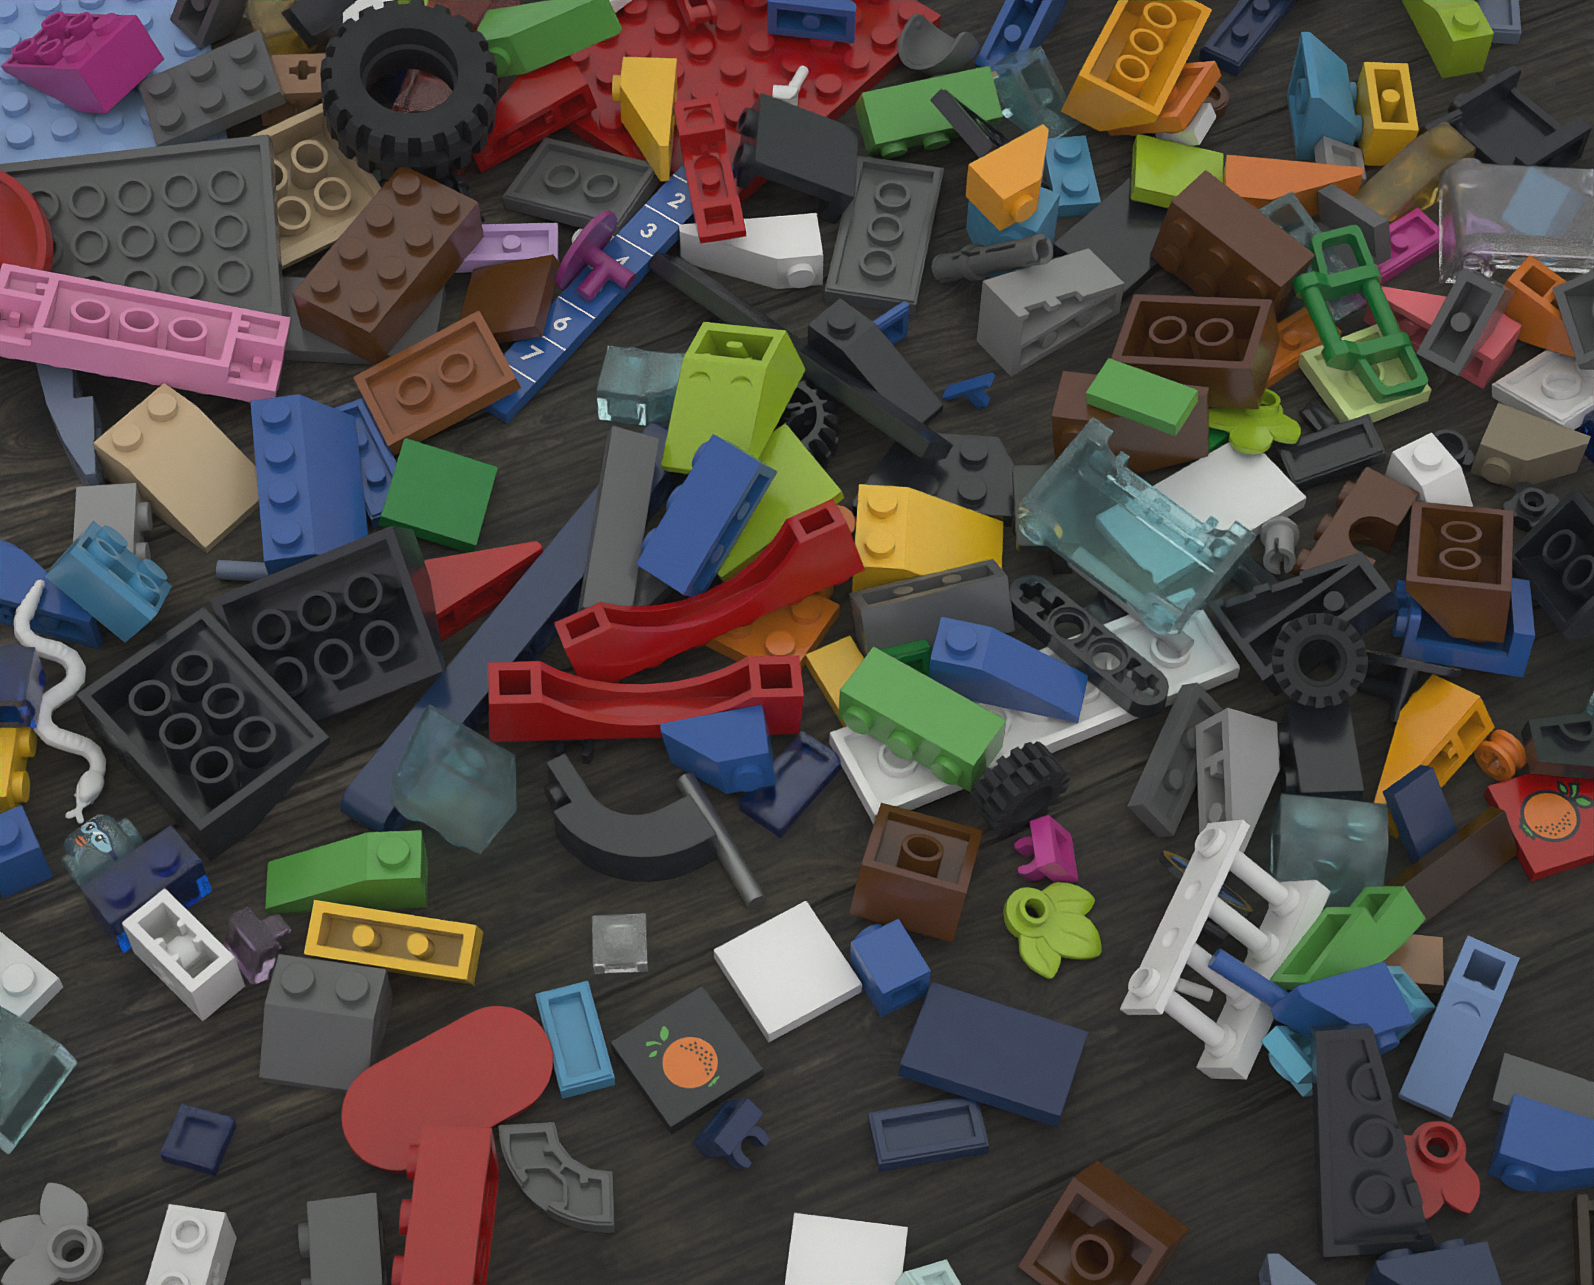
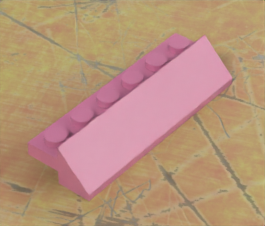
[0,263,291,403]

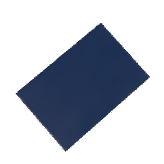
[898,982,1088,1127]

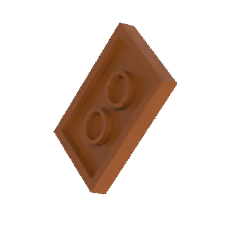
[353,310,521,456]

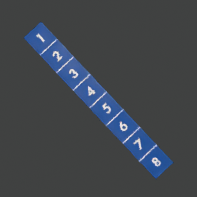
[483,162,737,424]

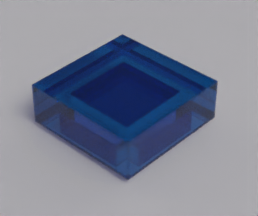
[160,1104,237,1176]

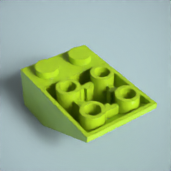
[661,322,806,474]

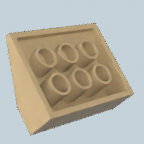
[252,103,381,270]

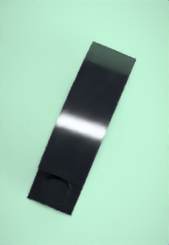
[544,753,717,882]

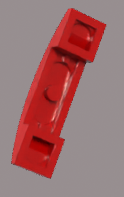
[673,96,746,244]

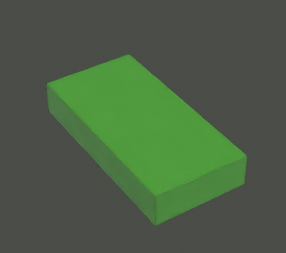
[1086,358,1198,436]

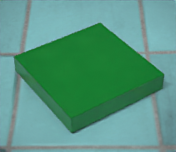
[378,438,498,553]

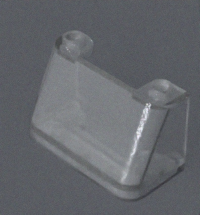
[1439,158,1594,283]

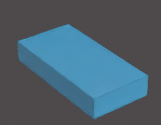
[535,981,615,1099]

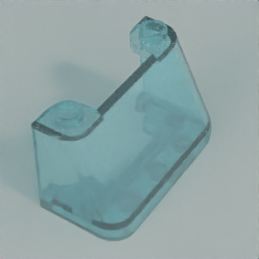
[1018,417,1257,636]

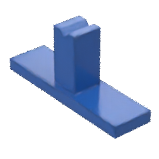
[942,373,995,409]

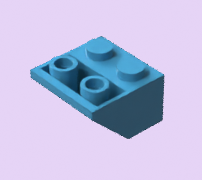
[45,520,172,643]

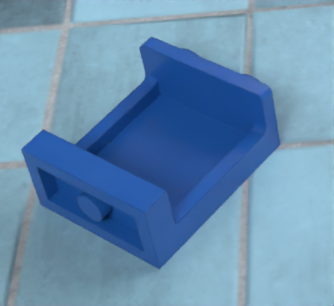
[1392,577,1535,677]

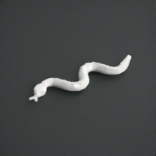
[13,580,106,824]

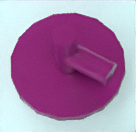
[555,210,636,302]

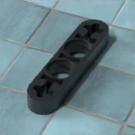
[1010,574,1169,719]

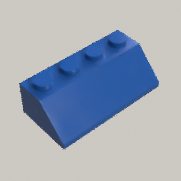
[250,394,369,576]

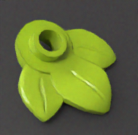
[1209,388,1301,455]
[1003,882,1102,979]

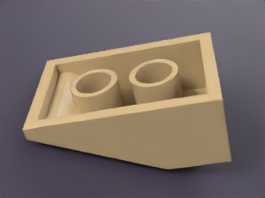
[93,383,259,553]

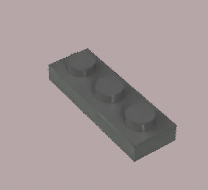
[1127,682,1223,838]

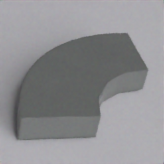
[499,1122,615,1233]

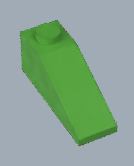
[477,0,622,78]
[265,830,428,914]

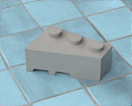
[977,248,1124,377]

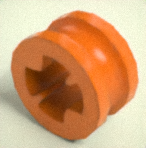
[1474,729,1528,782]

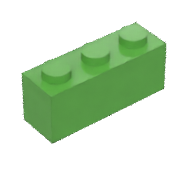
[855,66,1003,159]
[839,646,1006,792]

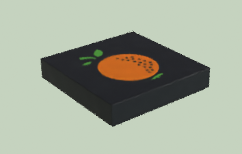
[611,986,763,1135]

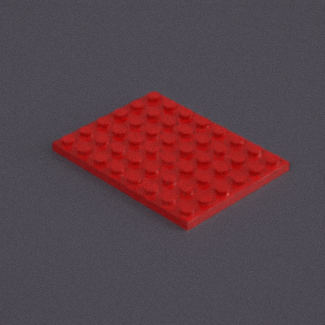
[564,0,941,204]

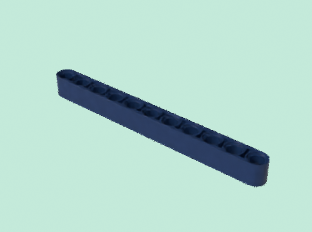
[340,421,687,832]

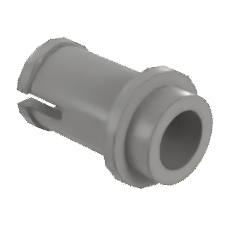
[1260,516,1300,574]

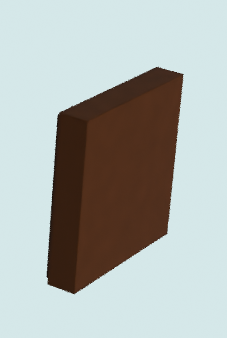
[459,254,561,344]

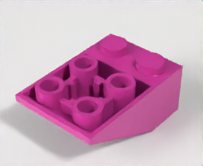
[1,11,164,114]

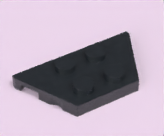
[853,433,1015,527]

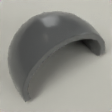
[898,14,979,76]

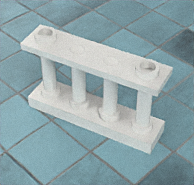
[1120,820,1331,1080]

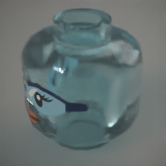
[60,814,145,893]

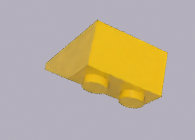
[852,484,1003,592]

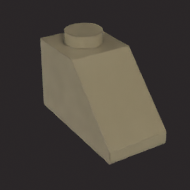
[1470,402,1591,489]

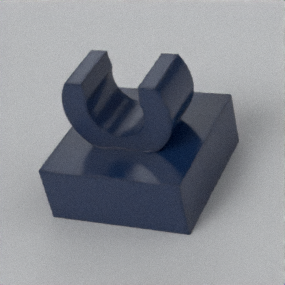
[692,1098,770,1169]

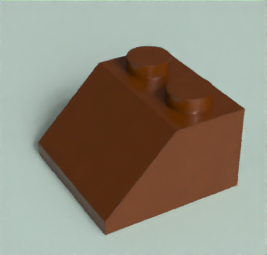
[849,802,983,943]
[1018,1160,1190,1285]

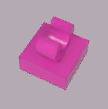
[1014,815,1078,884]

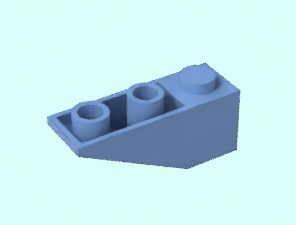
[1398,936,1520,1121]

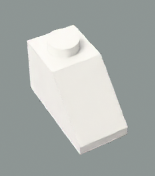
[1385,433,1473,521]

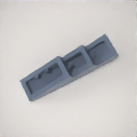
[36,363,104,486]

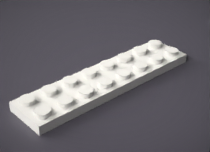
[829,590,1240,824]

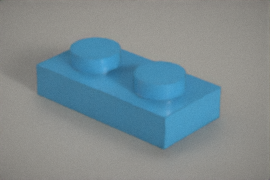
[1044,135,1101,218]

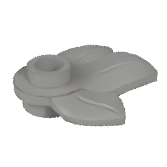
[0,1183,104,1285]

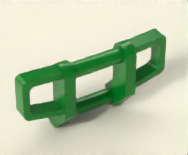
[1291,225,1428,404]

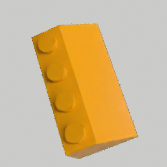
[1061,0,1212,132]

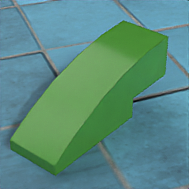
[1270,886,1426,990]

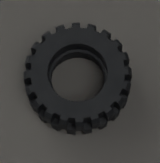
[320,0,498,180]

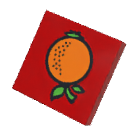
[1484,773,1594,882]

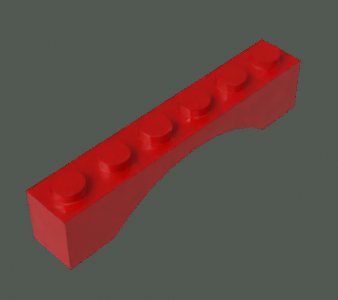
[554,499,865,684]
[488,655,804,742]

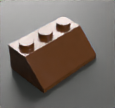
[1405,501,1513,643]

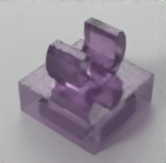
[223,907,291,986]

